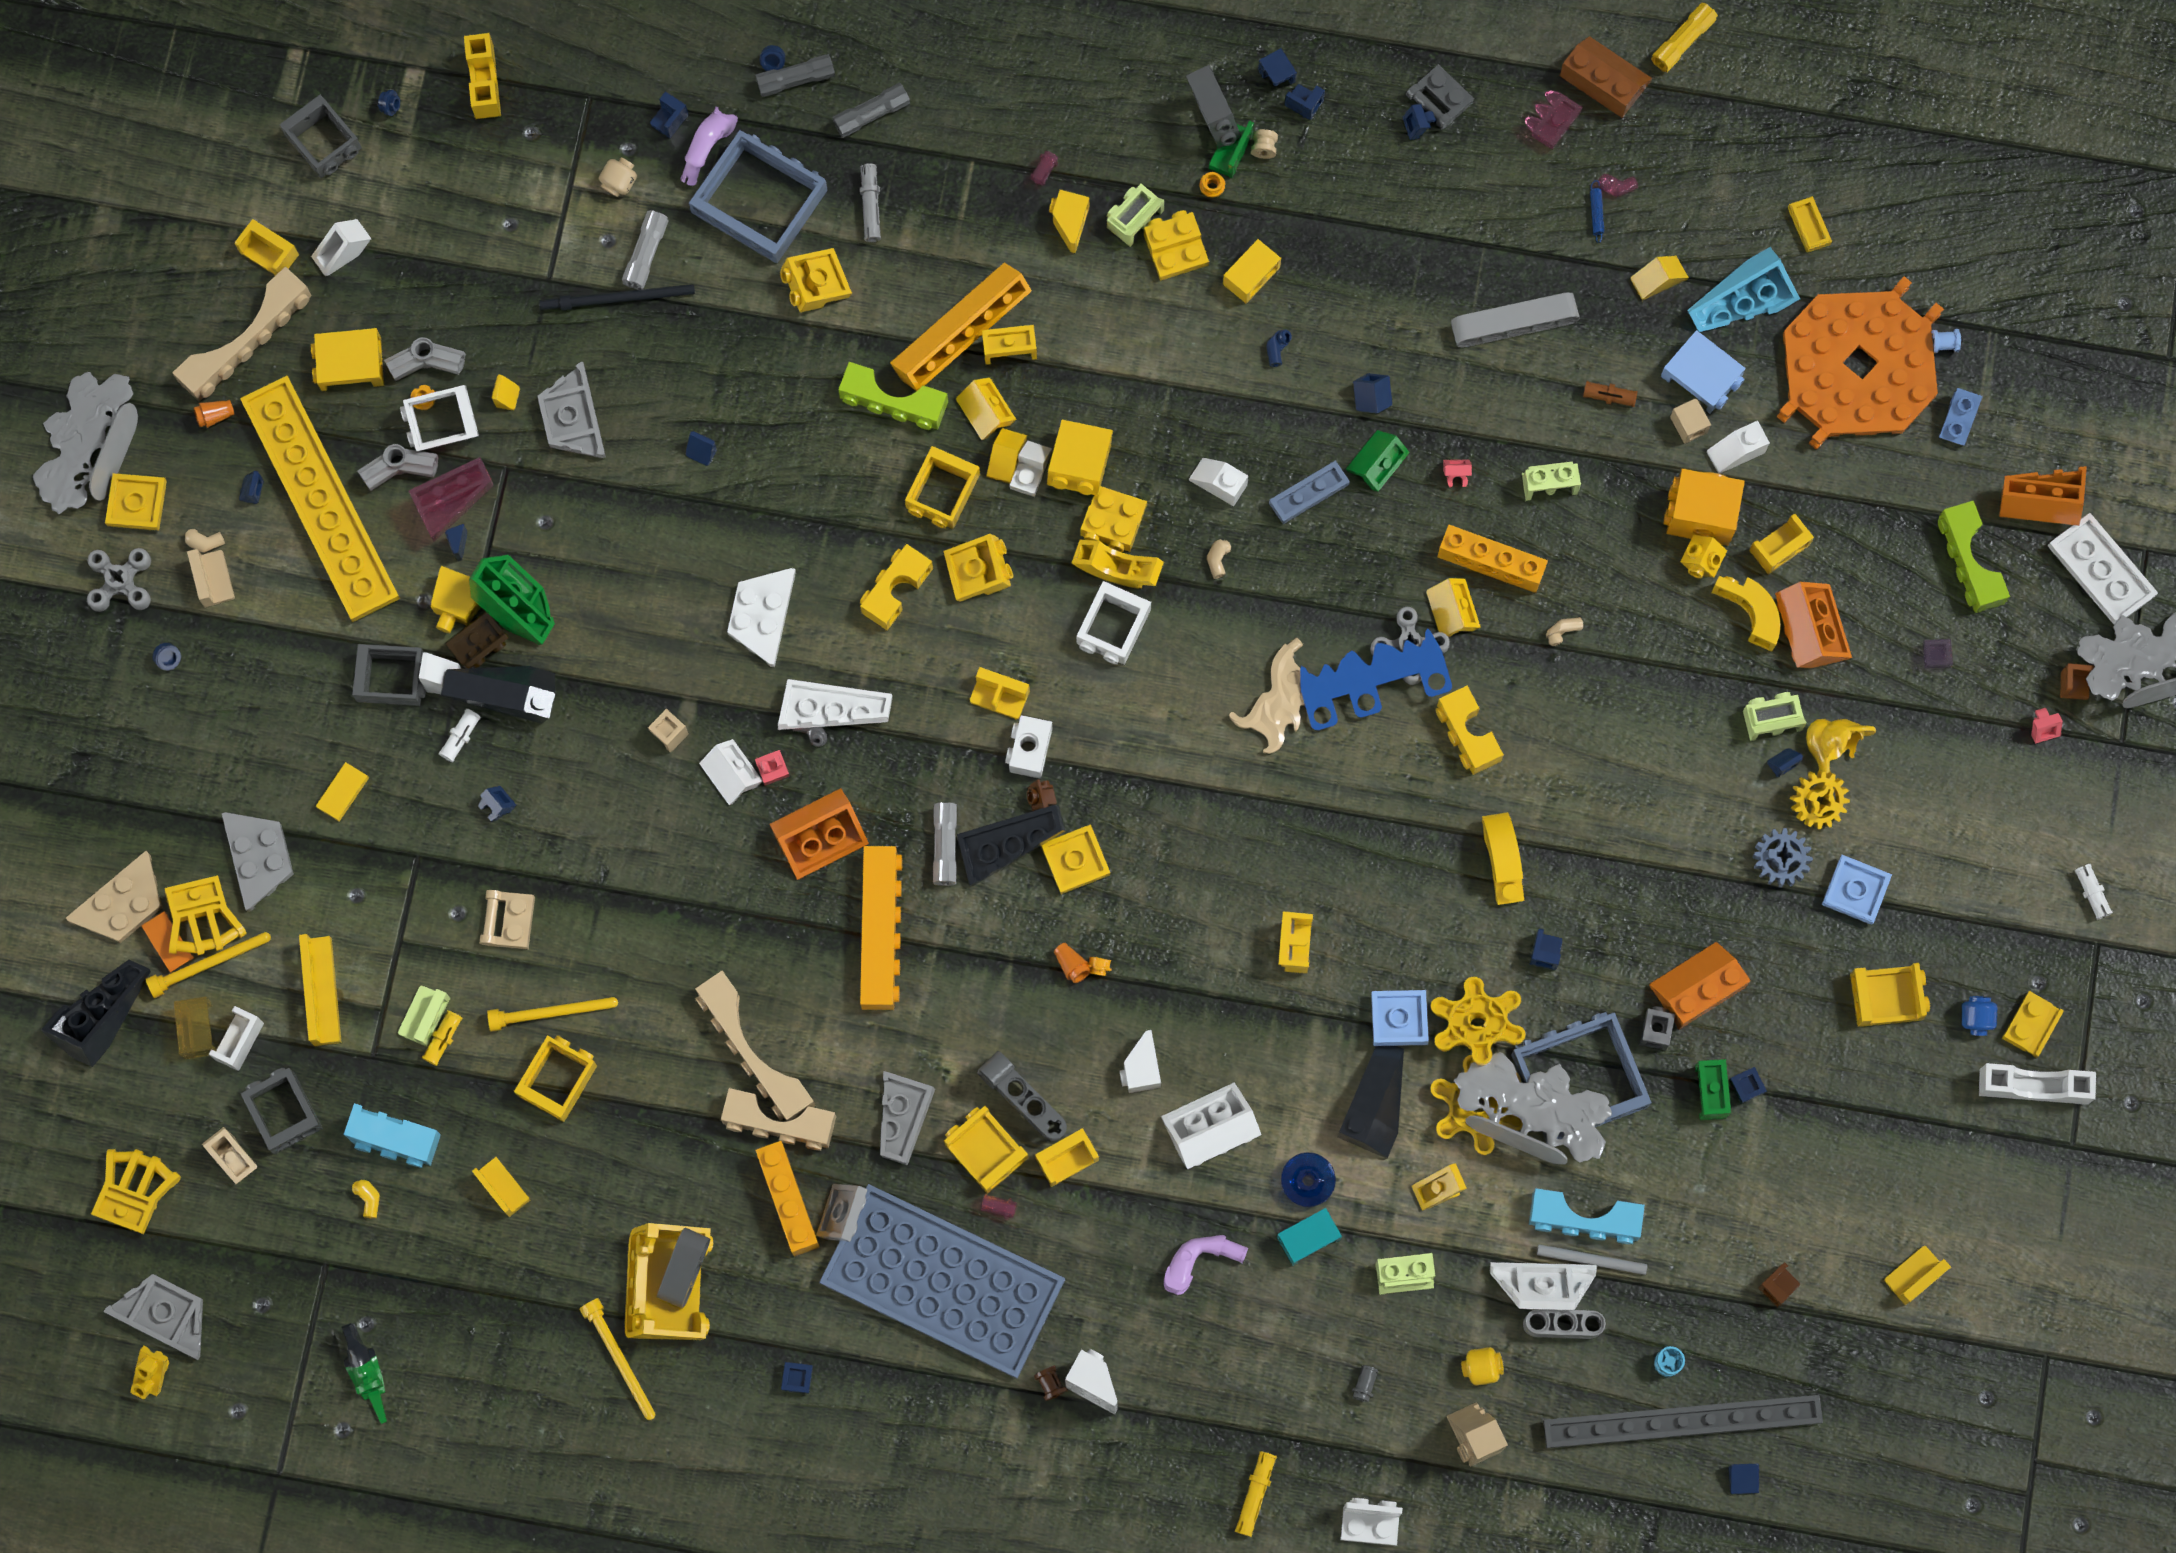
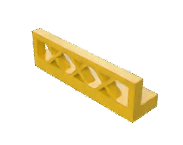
[299,934,342,1046]

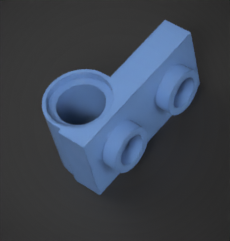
[1939,388,1983,446]

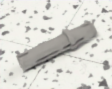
[859,164,881,242]

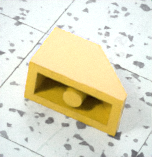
[1049,190,1090,253]

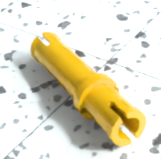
[1235,1451,1277,1537]

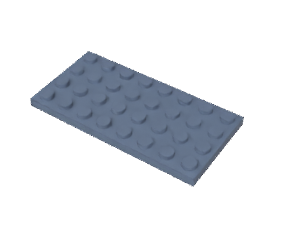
[819,1184,1065,1379]

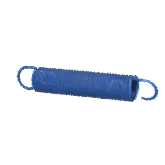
[1590,180,1604,243]

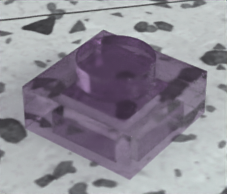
[1922,639,1953,668]

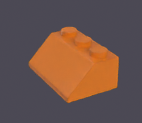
[1775,582,1852,668]
[769,788,869,880]
[1649,942,1751,1030]

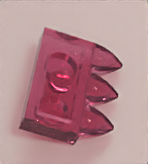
[1525,91,1583,150]

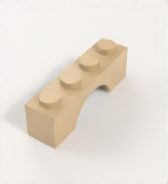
[721,1088,836,1151]

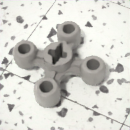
[87,548,151,612]
[1370,607,1450,685]

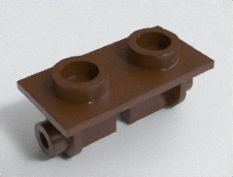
[1027,779,1057,811]

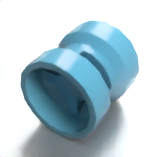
[1654,1346,1685,1377]

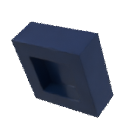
[1729,1067,1767,1104]
[781,1362,813,1394]

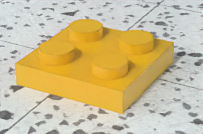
[105,473,167,531]
[1041,824,1111,894]

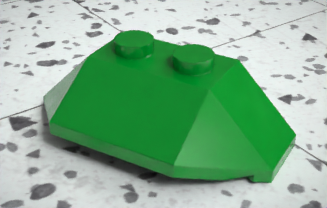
[469,555,555,645]

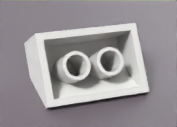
[1161,1082,1261,1169]
[1065,1349,1117,1415]

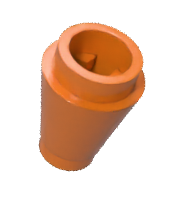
[193,400,234,428]
[1053,943,1091,983]

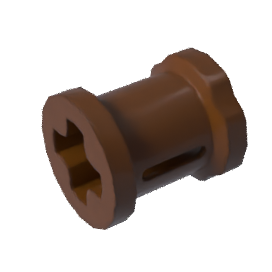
[1034,1365,1067,1401]

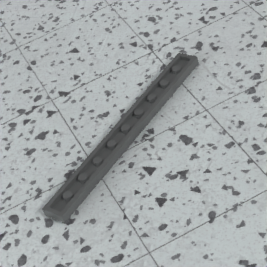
[1543,1395,1823,1449]

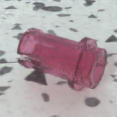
[1030,151,1058,186]
[981,1194,1017,1219]

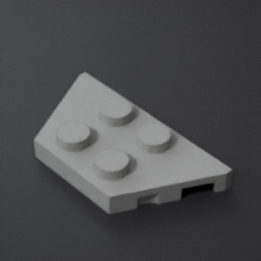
[538,362,606,458]
[222,812,294,912]
[104,1274,203,1360]

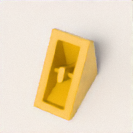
[1630,256,1689,301]
[987,428,1027,484]

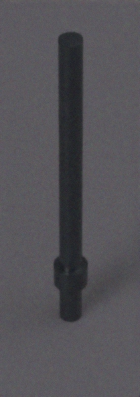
[539,284,695,311]

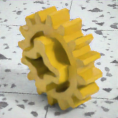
[1790,770,1850,829]

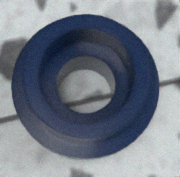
[378,90,400,116]

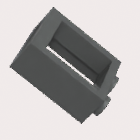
[1186,65,1241,149]
[279,94,362,178]
[352,644,426,706]
[240,1068,323,1155]

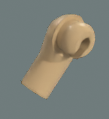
[185,529,225,552]
[1207,539,1231,579]
[1546,617,1583,646]

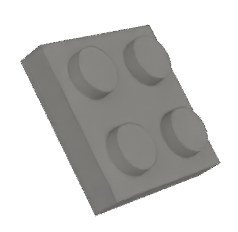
[816,1184,867,1242]

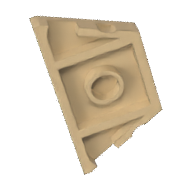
[66,851,163,943]

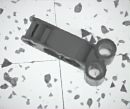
[977,1051,1067,1141]

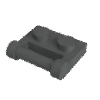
[1405,64,1474,130]

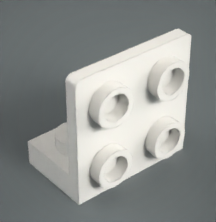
[1341,1498,1402,1546]

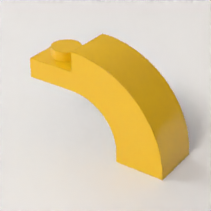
[1072,539,1164,589]
[1711,576,1780,652]
[1482,812,1524,905]

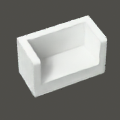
[209,1006,264,1071]

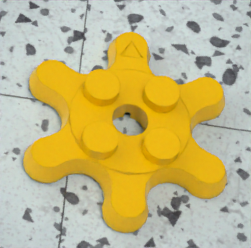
[1431,977,1526,1066]
[1430,1055,1523,1155]

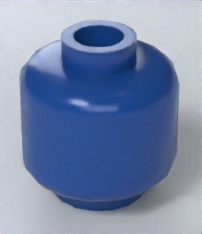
[1962,996,1997,1036]

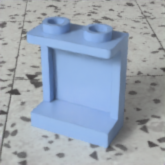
[1661,330,1746,414]

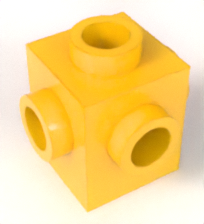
[1680,535,1727,578]

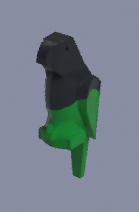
[341,1323,387,1424]

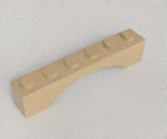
[172,266,312,401]
[695,971,815,1121]

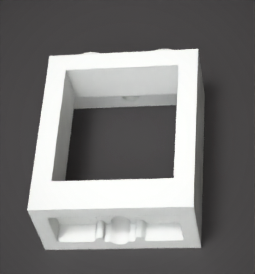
[400,385,479,451]
[1077,581,1151,665]

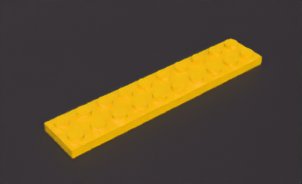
[240,376,400,622]

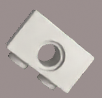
[1005,715,1052,779]

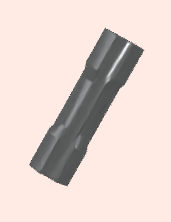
[755,54,835,97]
[832,82,910,138]

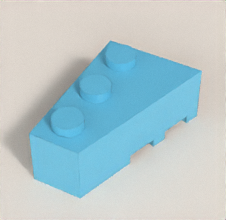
[344,1103,441,1168]

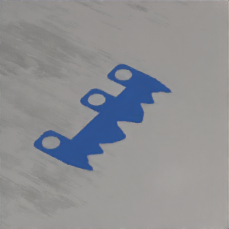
[1300,628,1452,730]

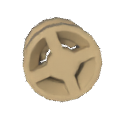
[1251,129,1278,159]

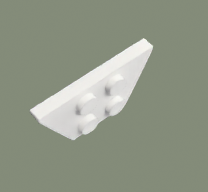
[727,568,796,667]
[1490,1262,1597,1310]

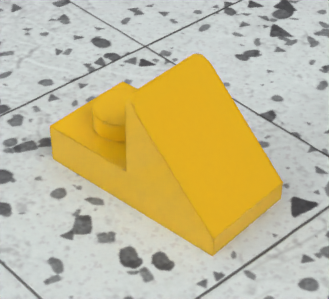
[1412,1163,1467,1211]

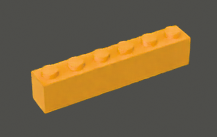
[890,262,1032,391]
[860,846,902,1010]

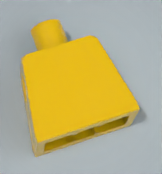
[431,566,481,634]

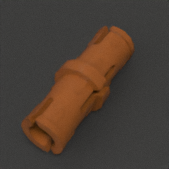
[1583,381,1638,407]

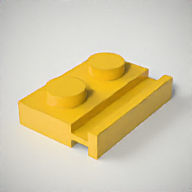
[2002,991,2064,1058]

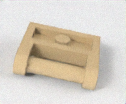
[479,890,535,949]

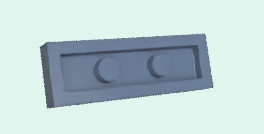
[1269,460,1350,524]

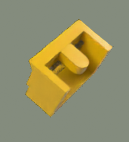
[1278,912,1313,974]

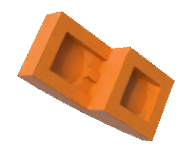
[141,911,194,972]

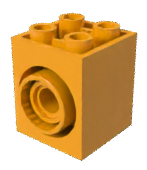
[1663,469,1745,546]

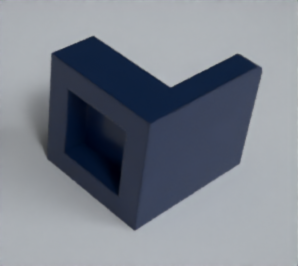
[1258,48,1297,86]
[1284,84,1325,120]
[650,91,688,138]
[1353,373,1392,413]
[1530,928,1563,970]

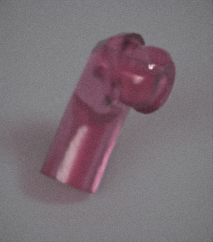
[1599,174,1638,197]

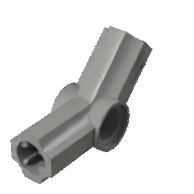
[384,338,466,381]
[357,444,438,491]

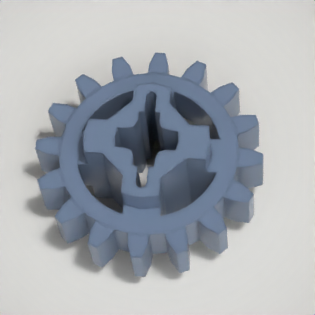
[1753,828,1813,887]

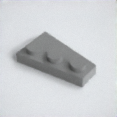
[880,1071,935,1165]

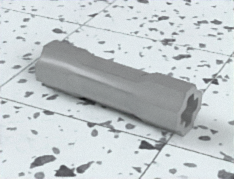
[622,210,669,290]
[933,803,957,886]

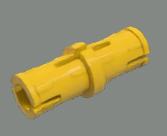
[422,1010,463,1066]

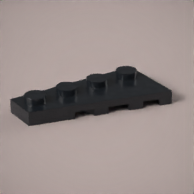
[957,804,1065,886]

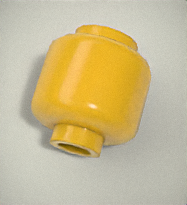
[1461,1347,1504,1386]

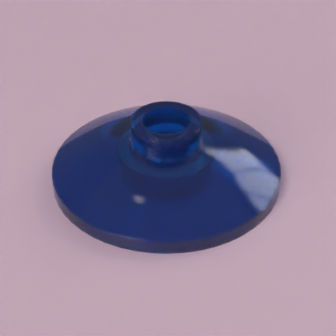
[1281,1152,1336,1207]

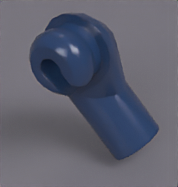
[1266,329,1292,367]

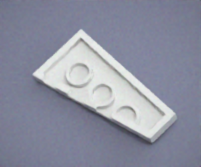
[778,679,892,730]

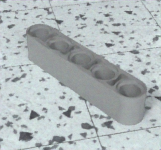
[1450,293,1580,348]

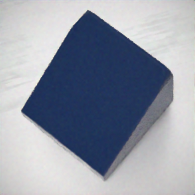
[686,431,717,466]
[239,471,264,504]
[445,524,467,562]
[1767,748,1803,777]
[1729,1463,1759,1494]

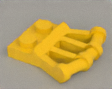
[165,875,247,955]
[91,1149,181,1235]

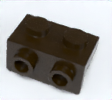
[445,611,509,669]

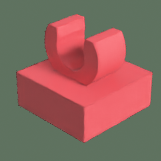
[1443,460,1472,487]
[2031,708,2063,744]
[755,750,789,786]

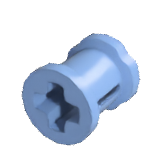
[1932,329,1961,353]

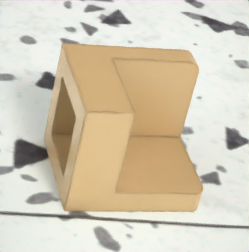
[1670,399,1711,444]
[648,709,689,752]

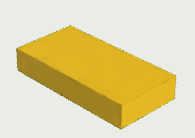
[1788,196,1832,253]
[316,762,369,822]

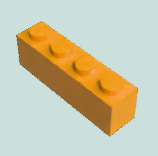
[756,1141,820,1257]

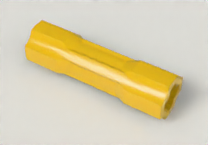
[1651,3,1718,72]

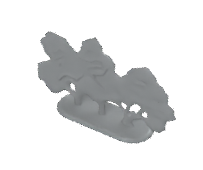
[33,372,138,514]
[2077,612,2176,708]
[1454,1052,1612,1164]

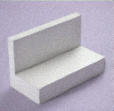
[699,739,763,805]

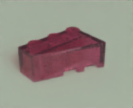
[409,457,494,542]

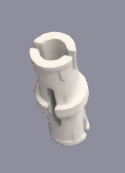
[438,709,481,762]
[2075,864,2113,920]

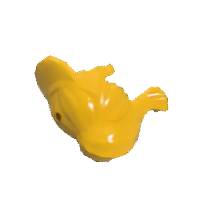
[1806,719,1876,775]

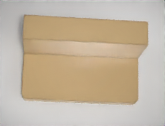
[187,549,235,607]

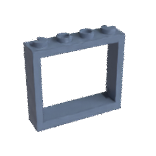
[689,130,828,263]
[1511,1012,1652,1144]

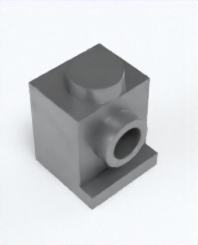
[1639,1006,1675,1050]

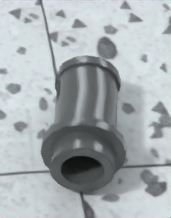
[1352,1365,1379,1402]

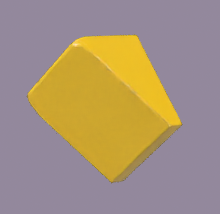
[492,375,520,410]

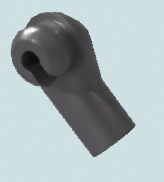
[793,727,827,747]

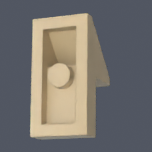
[202,1127,257,1184]

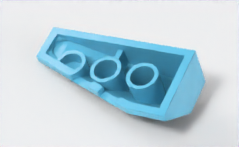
[1687,247,1800,332]

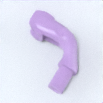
[680,107,738,185]
[1164,1235,1248,1295]

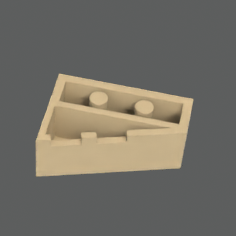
[1447,1402,1508,1467]

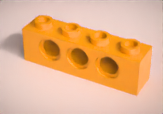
[1437,525,1548,593]

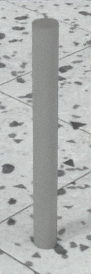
[1537,1244,1647,1275]

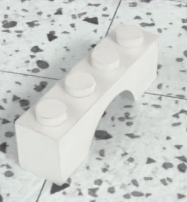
[1979,1063,2096,1104]

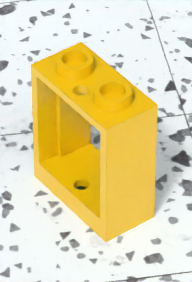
[905,446,980,529]
[514,1035,597,1122]

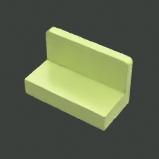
[398,986,450,1047]

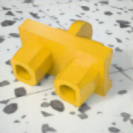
[130,1346,169,1399]

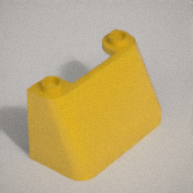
[625,1223,713,1340]

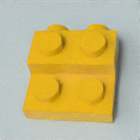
[1144,210,1209,281]
[780,248,852,312]
[1081,486,1147,552]
[943,534,1013,602]

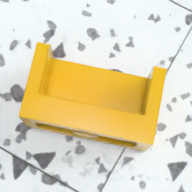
[235,219,299,276]
[1223,239,1281,304]
[982,325,1037,365]
[1749,514,1814,575]
[1035,1128,1099,1187]

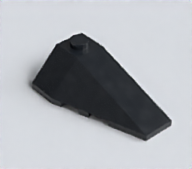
[440,666,555,724]
[41,960,151,1067]
[1337,1046,1404,1159]

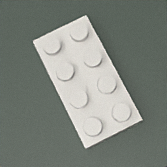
[2048,513,2158,625]

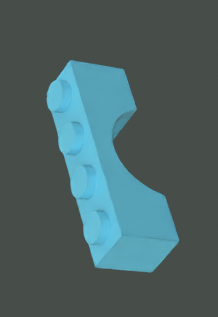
[1529,1188,1645,1244]

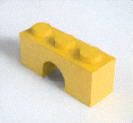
[464,33,501,119]
[860,544,933,631]
[1436,685,1504,775]

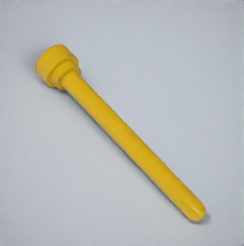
[146,932,271,998]
[487,997,618,1032]
[579,1298,655,1420]

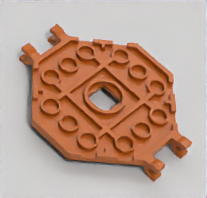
[1777,276,1944,450]

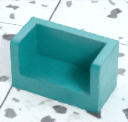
[1277,1208,1342,1266]

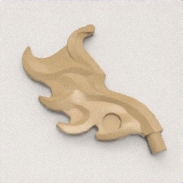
[1229,637,1307,754]

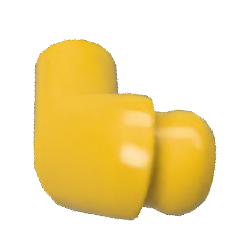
[352,1180,380,1218]

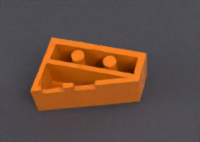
[1999,466,2087,526]

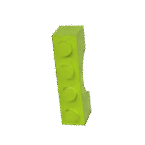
[839,362,948,430]
[1938,500,2010,613]

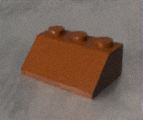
[1560,36,1652,118]

